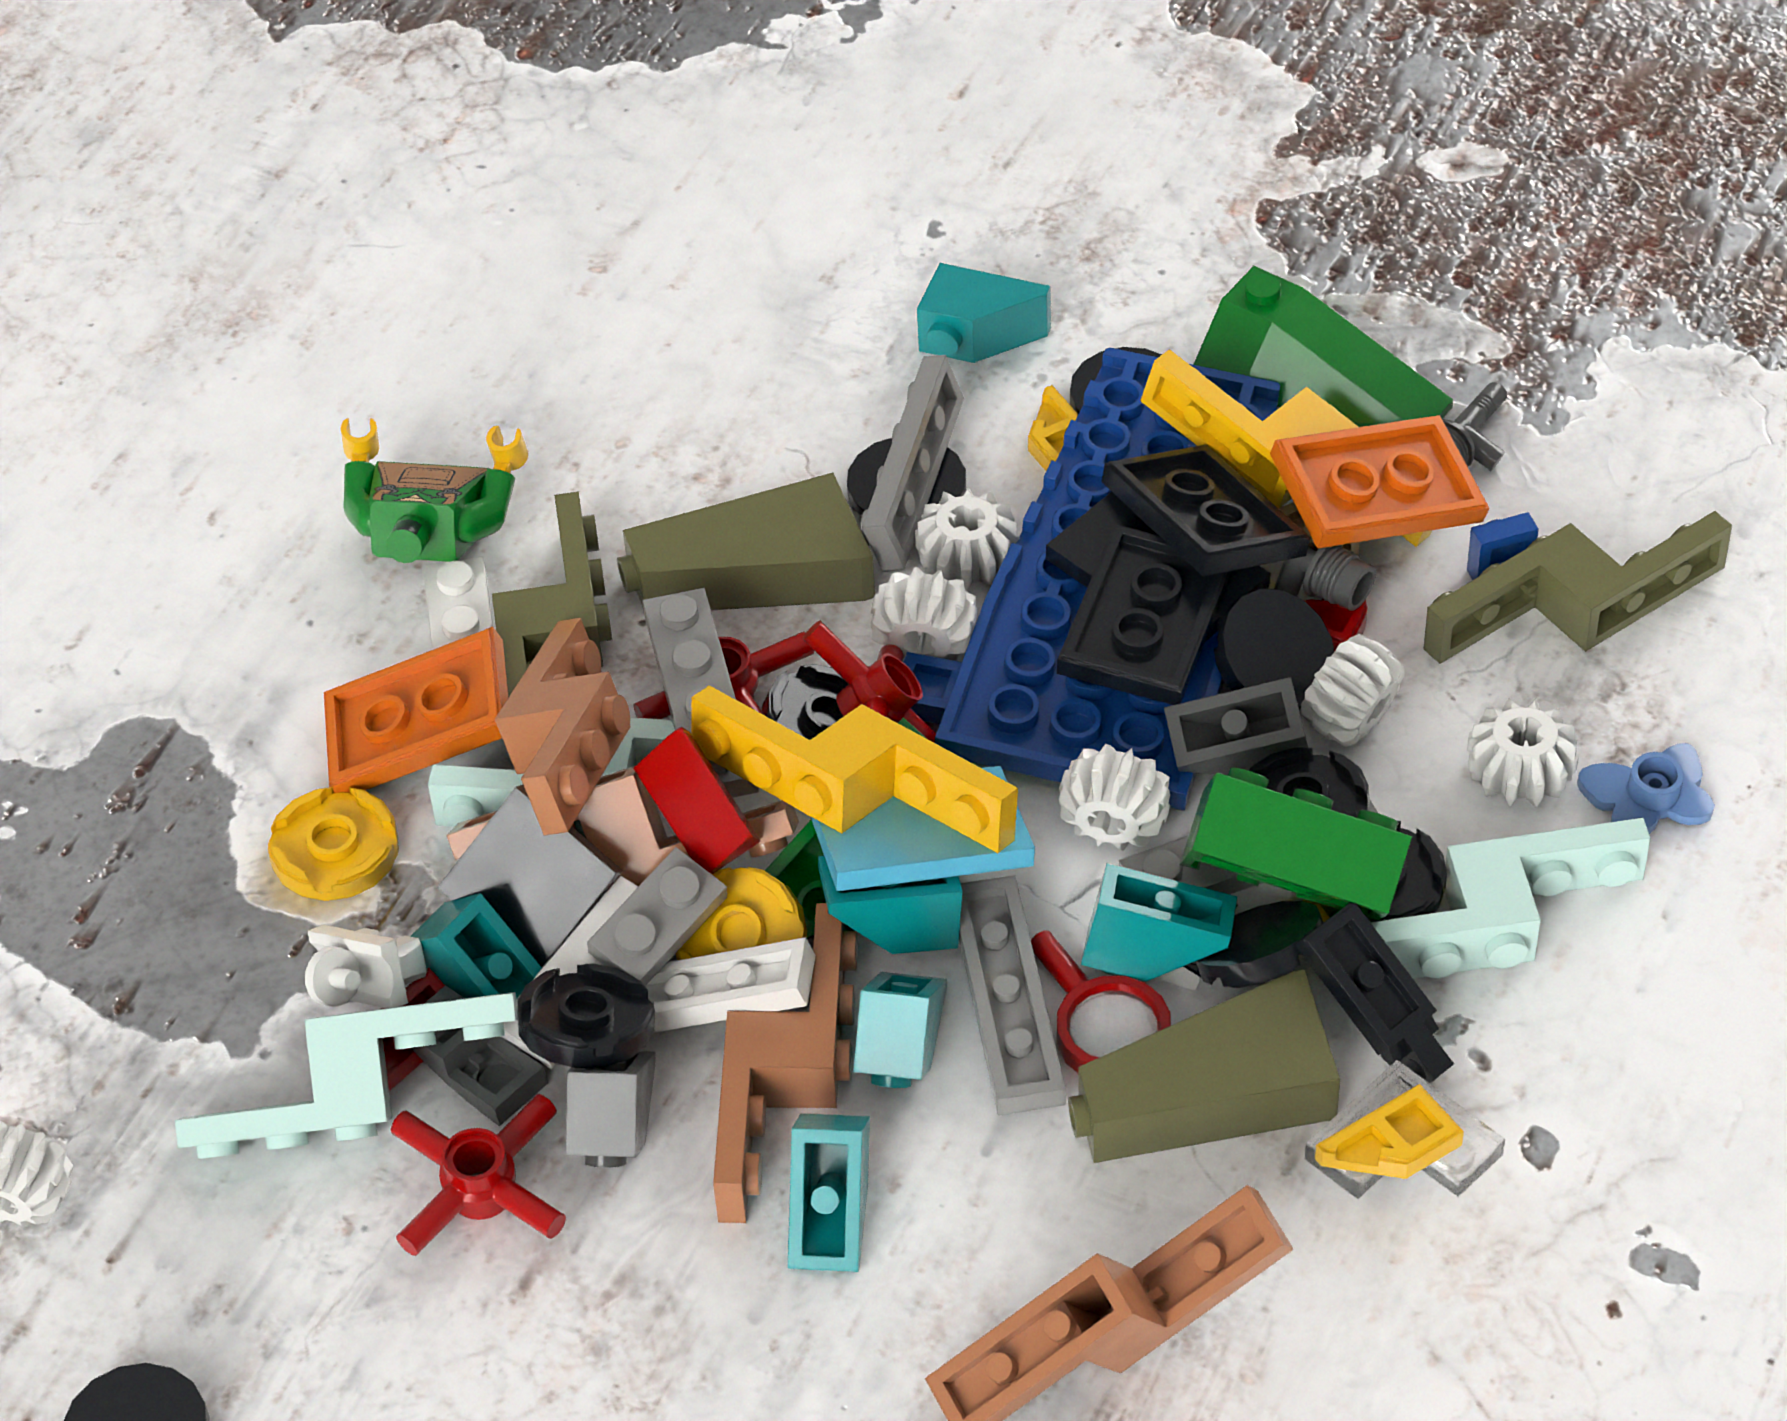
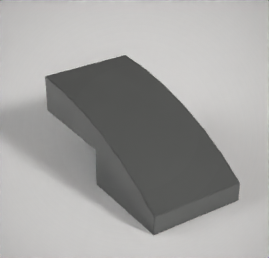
[411,985,548,1126]

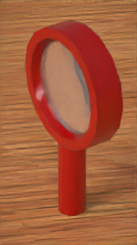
[1031,930,1171,1073]

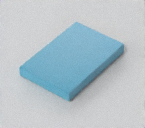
[811,766,1035,891]

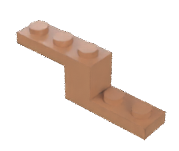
[495,618,631,835]
[446,766,799,891]
[713,903,858,1223]
[925,1185,1294,1421]

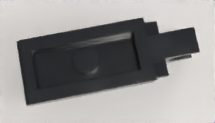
[1295,902,1454,1087]

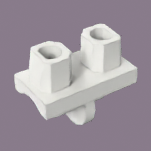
[305,925,427,1008]

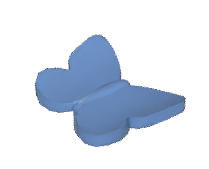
[1577,743,1715,834]

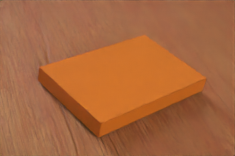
[1270,415,1490,549]
[324,627,509,793]

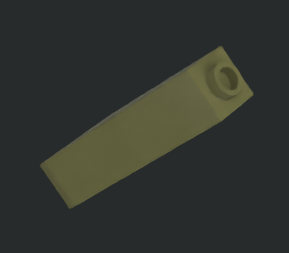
[617,472,875,610]
[1068,969,1340,1163]

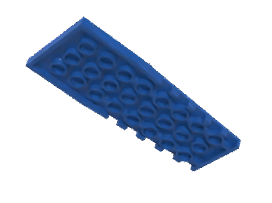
[935,348,1280,811]

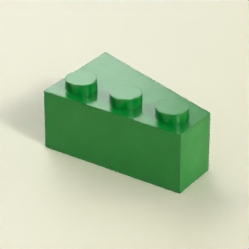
[1180,768,1412,921]

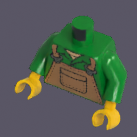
[340,418,528,563]

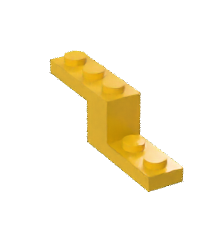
[1140,349,1432,547]
[691,685,1018,853]

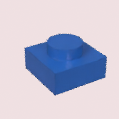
[1467,512,1539,580]
[903,652,962,724]

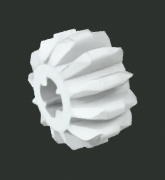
[915,487,1020,591]
[871,567,977,661]
[1301,634,1405,747]
[1467,698,1579,808]
[1058,744,1171,851]
[0,1121,74,1227]

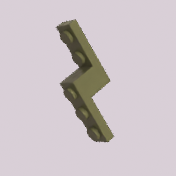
[492,491,612,769]
[1423,511,1732,664]

